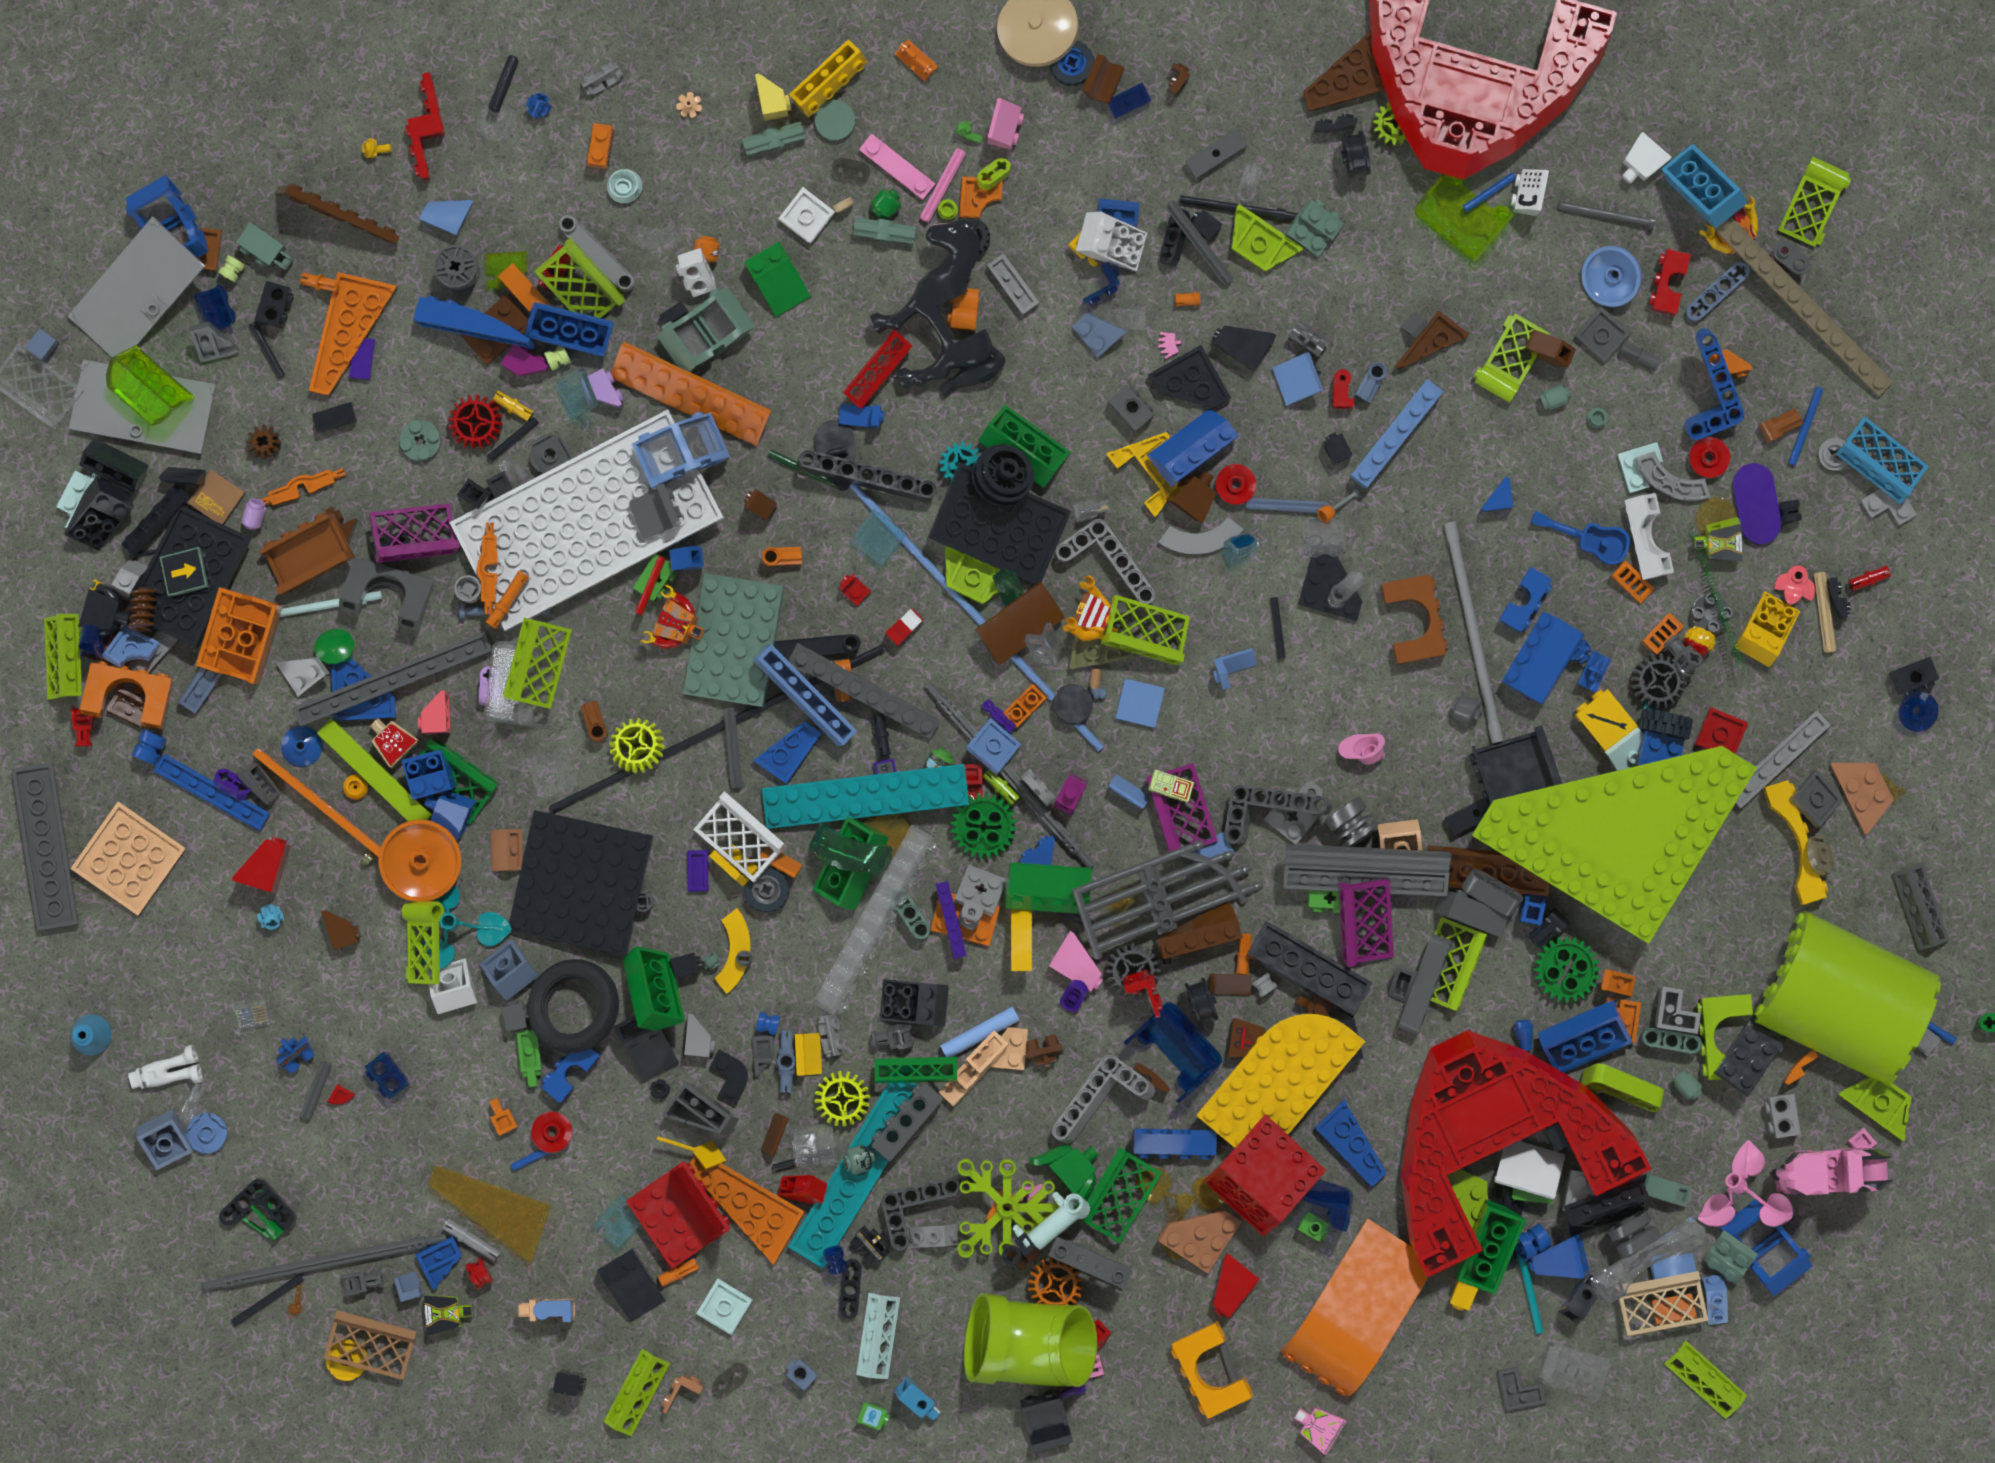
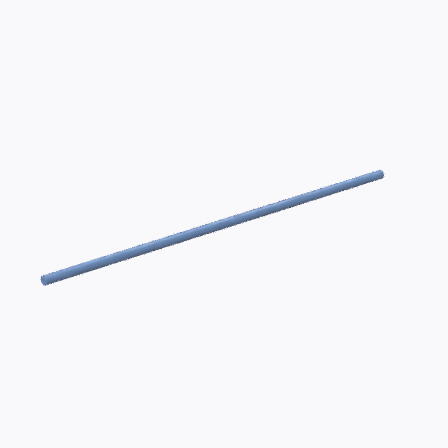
[849,484,1104,752]

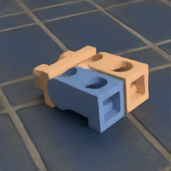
[519,1298,575,1322]

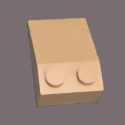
[1377,819,1422,850]

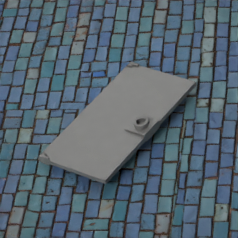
[68,217,205,365]
[69,359,216,454]

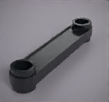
[774,634,861,659]

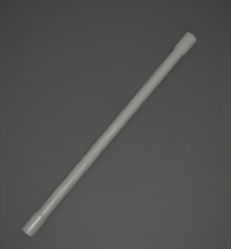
[1444,521,1504,743]

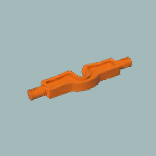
[260,468,346,506]
[477,522,499,615]

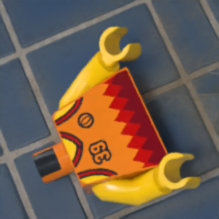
[1699,194,1759,255]

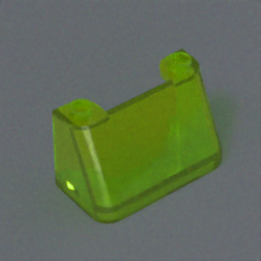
[1414,174,1515,261]

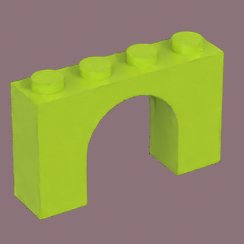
[1696,994,1753,1080]

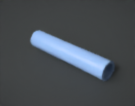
[940,1006,1020,1057]

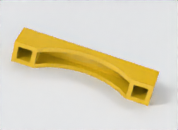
[1763,780,1828,905]

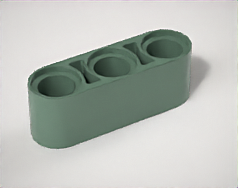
[889,887,930,939]
[1640,1028,1702,1053]

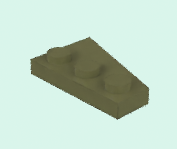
[1069,634,1134,670]

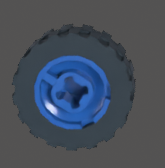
[1050,40,1094,86]

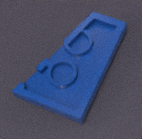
[753,721,822,784]

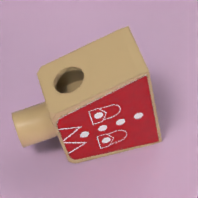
[370,718,420,769]

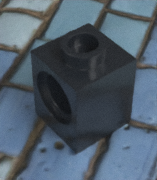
[1190,209,1223,242]
[1322,432,1353,466]
[670,952,703,979]

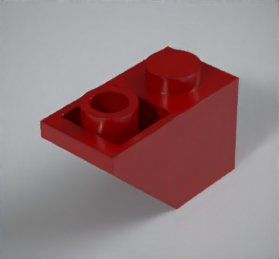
[777,1175,828,1204]

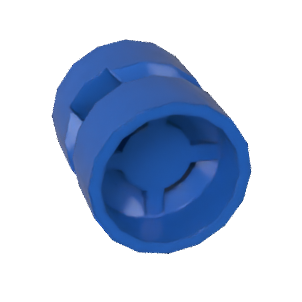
[131,729,167,765]
[1515,1224,1551,1261]

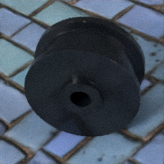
[1341,130,1371,178]
[1184,977,1219,1027]

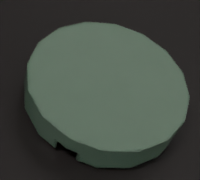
[815,100,855,141]

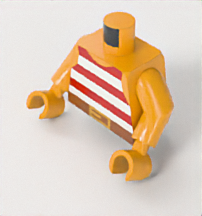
[1063,576,1121,641]

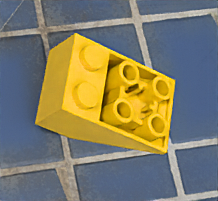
[1735,591,1800,667]

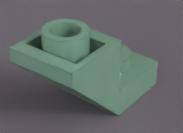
[1644,1174,1692,1207]

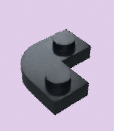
[709,1049,748,1105]

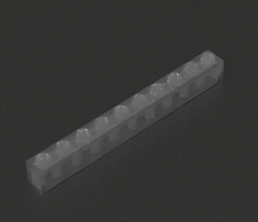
[813,824,937,1016]

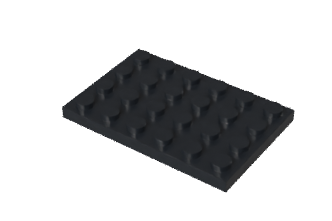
[927,462,1071,585]
[125,506,252,648]

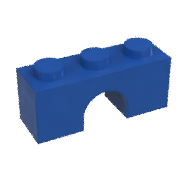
[1498,567,1552,633]
[541,1048,601,1103]

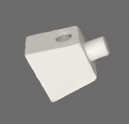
[1622,132,1672,184]

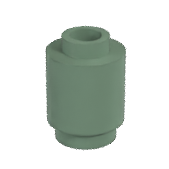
[1539,384,1571,410]
[1672,1070,1702,1100]

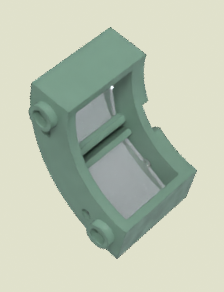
[657,287,756,373]

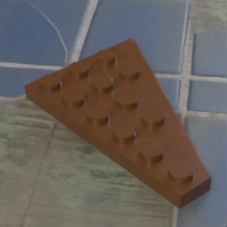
[1303,30,1385,112]

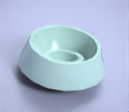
[607,169,642,203]

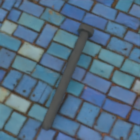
[1558,201,1656,231]

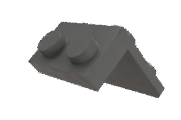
[629,483,682,538]

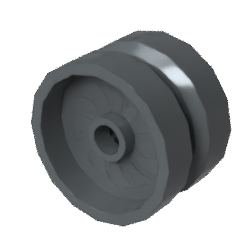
[1607,1210,1661,1257]

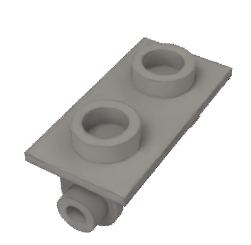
[580,62,623,96]
[817,1014,844,1057]

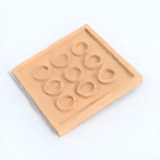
[70,801,186,916]

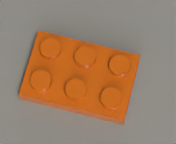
[930,893,1000,946]

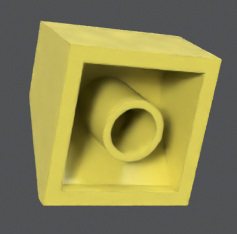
[755,74,791,121]

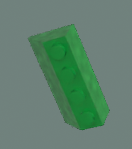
[978,405,1071,488]
[813,816,889,911]
[1004,862,1092,914]
[623,946,685,1031]
[1455,1199,1526,1295]

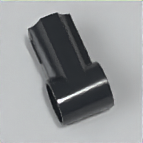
[1528,908,1570,949]

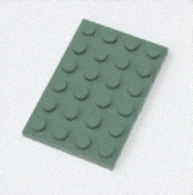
[683,573,785,707]

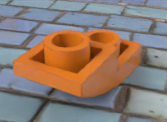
[1003,683,1047,727]

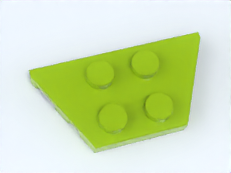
[1231,204,1303,272]
[945,546,1017,605]
[1838,1077,1912,1141]
[1447,1169,1488,1229]

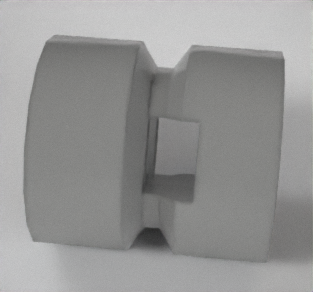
[455,575,481,603]

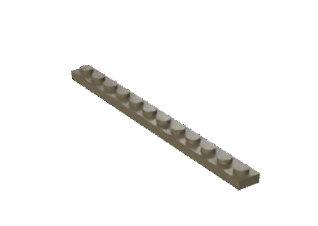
[1707,217,1893,397]

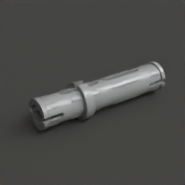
[442,1218,501,1263]

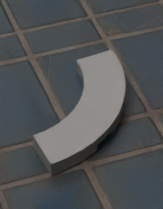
[1634,452,1710,501]
[1158,517,1244,555]

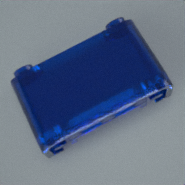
[1301,1179,1353,1232]

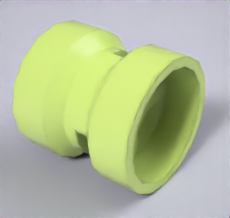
[218,255,246,283]
[544,346,571,371]

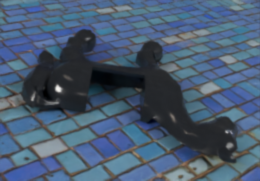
[870,218,1006,398]

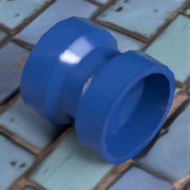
[756,1011,780,1036]

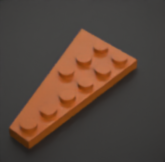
[309,272,397,396]
[690,1155,805,1265]

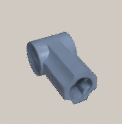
[1355,362,1387,403]

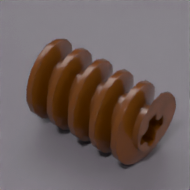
[128,588,157,632]

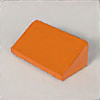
[761,847,802,878]
[1652,1294,1697,1326]

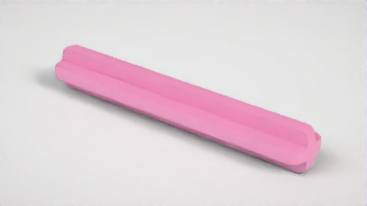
[920,148,966,223]

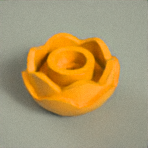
[343,774,369,800]

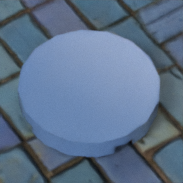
[187,1113,228,1154]

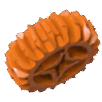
[1028,1257,1083,1305]

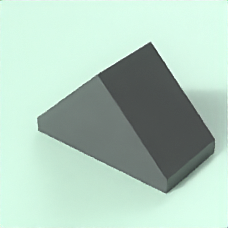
[1388,965,1418,1002]

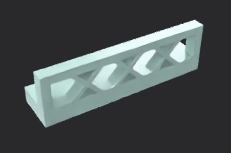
[856,1293,900,1379]

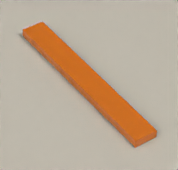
[252,749,381,857]

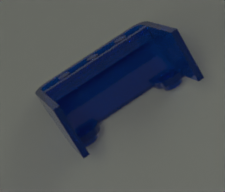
[1123,1002,1222,1104]

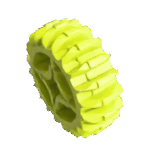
[609,718,665,773]
[815,1071,870,1127]

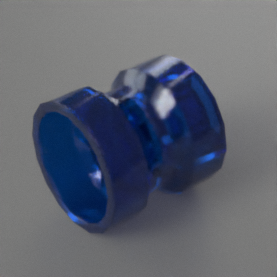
[823,1246,847,1274]

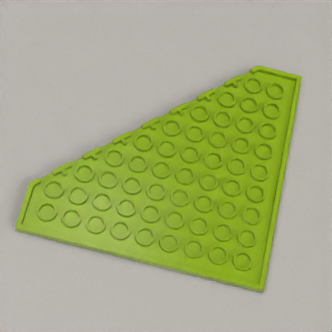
[1472,746,1757,944]

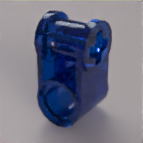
[78,624,104,658]

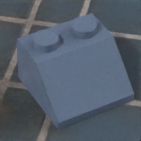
[479,939,539,1001]
[136,1109,193,1170]

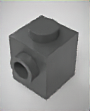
[502,1000,528,1031]

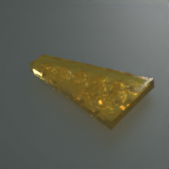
[428,1165,552,1264]

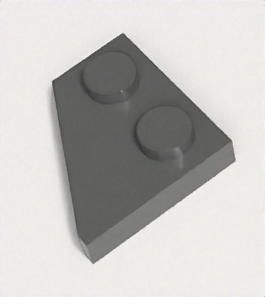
[189,322,239,363]

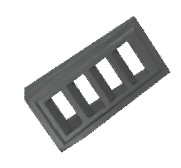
[237,761,281,805]

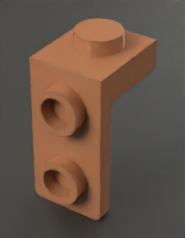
[661,1374,704,1414]

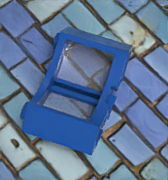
[126,175,209,258]
[1720,1199,1813,1296]

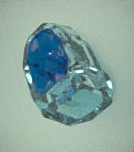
[1222,533,1258,564]

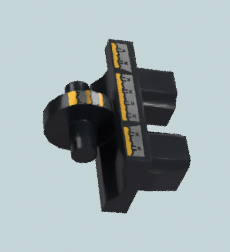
[850,1225,889,1265]

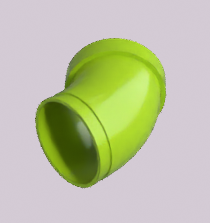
[964,1293,1097,1387]

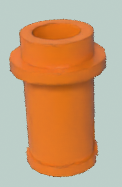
[1176,291,1201,307]

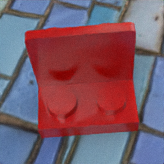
[1124,970,1163,1018]

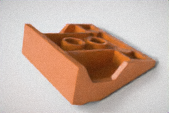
[196,587,283,684]

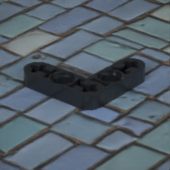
[219,1179,297,1228]

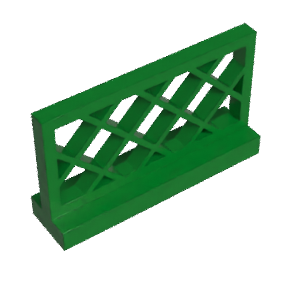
[404,736,500,825]
[1079,1147,1163,1244]

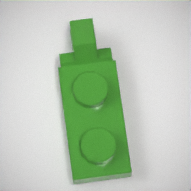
[517,1029,542,1087]

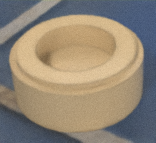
[833,197,854,213]

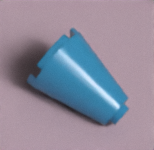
[70,1014,112,1055]

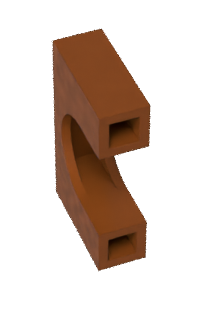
[1381,574,1449,665]

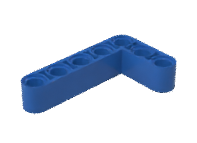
[1684,328,1744,440]

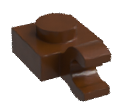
[1295,995,1332,1016]

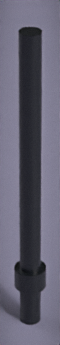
[1179,195,1298,221]

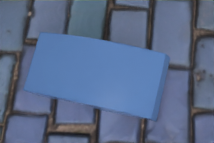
[1649,1253,1696,1280]

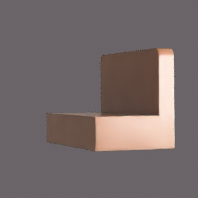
[490,829,523,871]

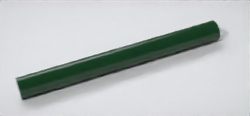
[767,450,839,490]

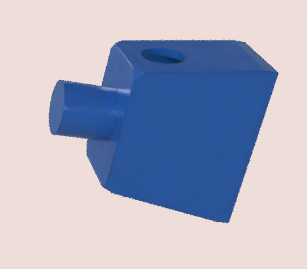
[424,791,477,840]

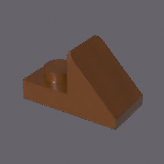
[325,507,358,544]

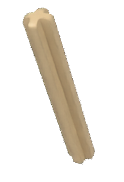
[1814,572,1836,653]

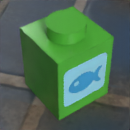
[857,1401,890,1430]

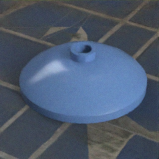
[1582,246,1642,307]

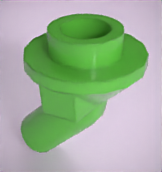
[954,120,982,144]

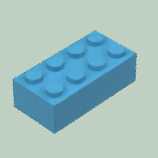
[1661,144,1747,229]

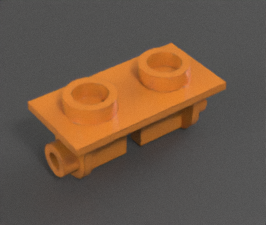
[895,39,938,81]

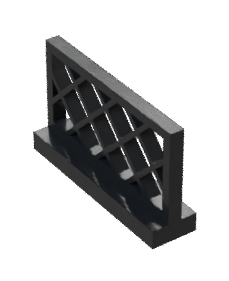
[1564,1179,1650,1236]

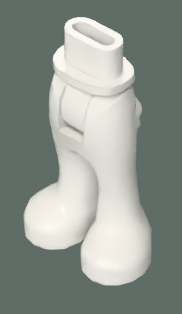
[128,1045,203,1089]

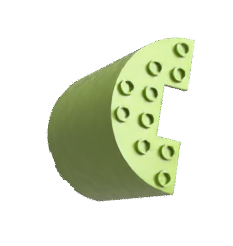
[1755,911,1941,1086]

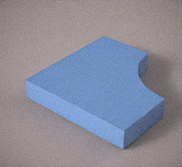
[102,625,160,667]

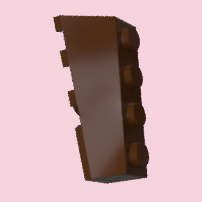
[1155,901,1243,960]

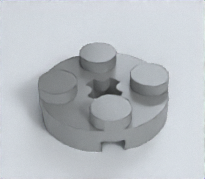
[1021,768,1057,807]

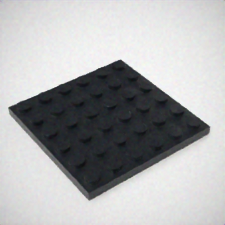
[509,810,654,956]

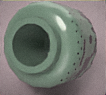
[843,1145,875,1174]

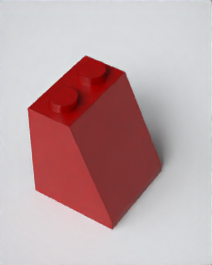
[232,836,291,893]

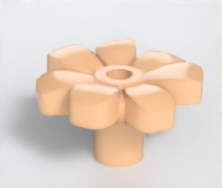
[676,92,702,118]

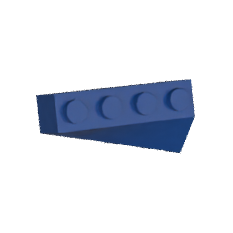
[1133,1128,1217,1159]

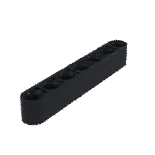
[797,450,936,502]

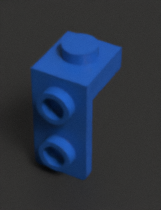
[839,404,885,429]

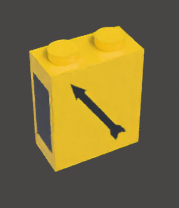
[1574,689,1639,754]

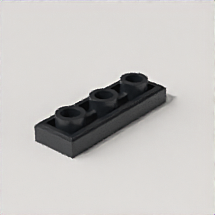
[1444,799,1489,836]

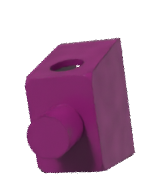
[1053,772,1089,816]

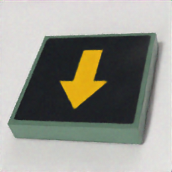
[160,547,209,597]

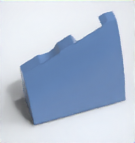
[419,200,474,236]

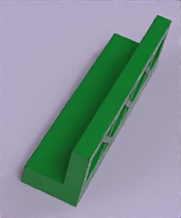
[875,1057,957,1083]

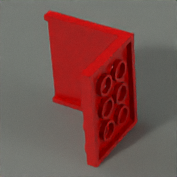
[1203,1114,1326,1237]
[625,1161,731,1269]

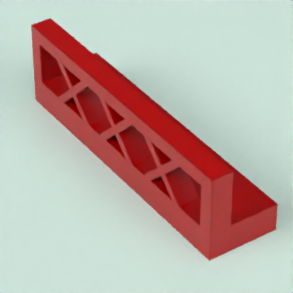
[842,330,913,409]

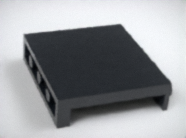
[1469,725,1562,806]

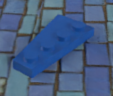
[1314,1099,1387,1187]

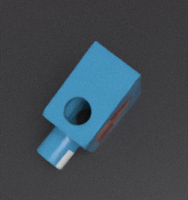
[894,1376,940,1421]

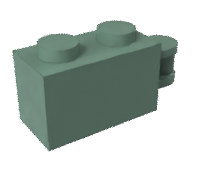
[236,223,293,271]

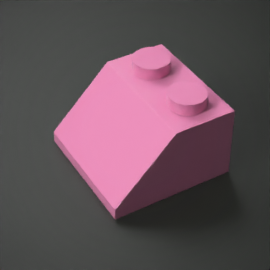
[988,98,1024,150]

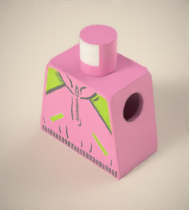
[1294,1407,1346,1455]

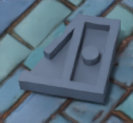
[1072,312,1128,357]

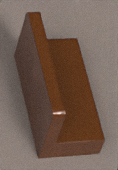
[1082,54,1125,104]

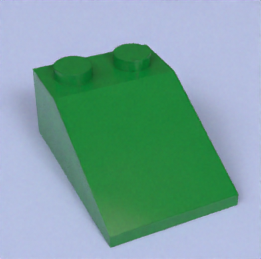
[744,241,811,317]

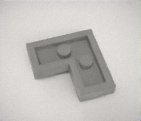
[1860,489,1917,526]

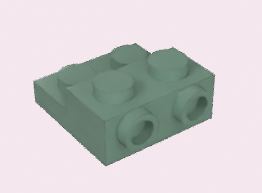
[1285,199,1344,257]
[1703,1230,1758,1284]

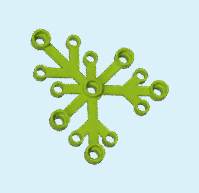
[957,1158,1077,1258]

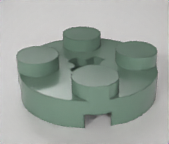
[400,420,441,461]

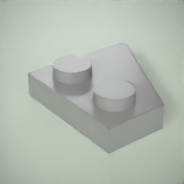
[276,657,329,696]

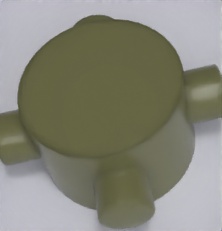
[361,852,375,866]

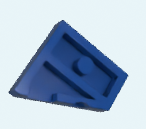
[416,1236,462,1290]

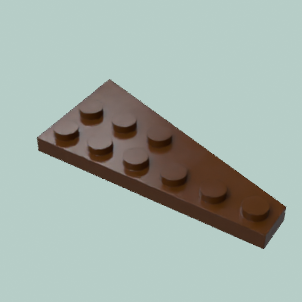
[275,183,400,244]

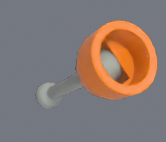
[1317,489,1360,523]

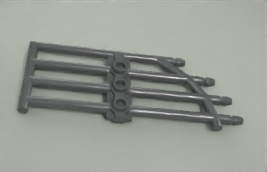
[1072,841,1263,959]

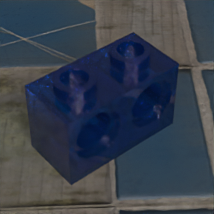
[364,1051,411,1099]

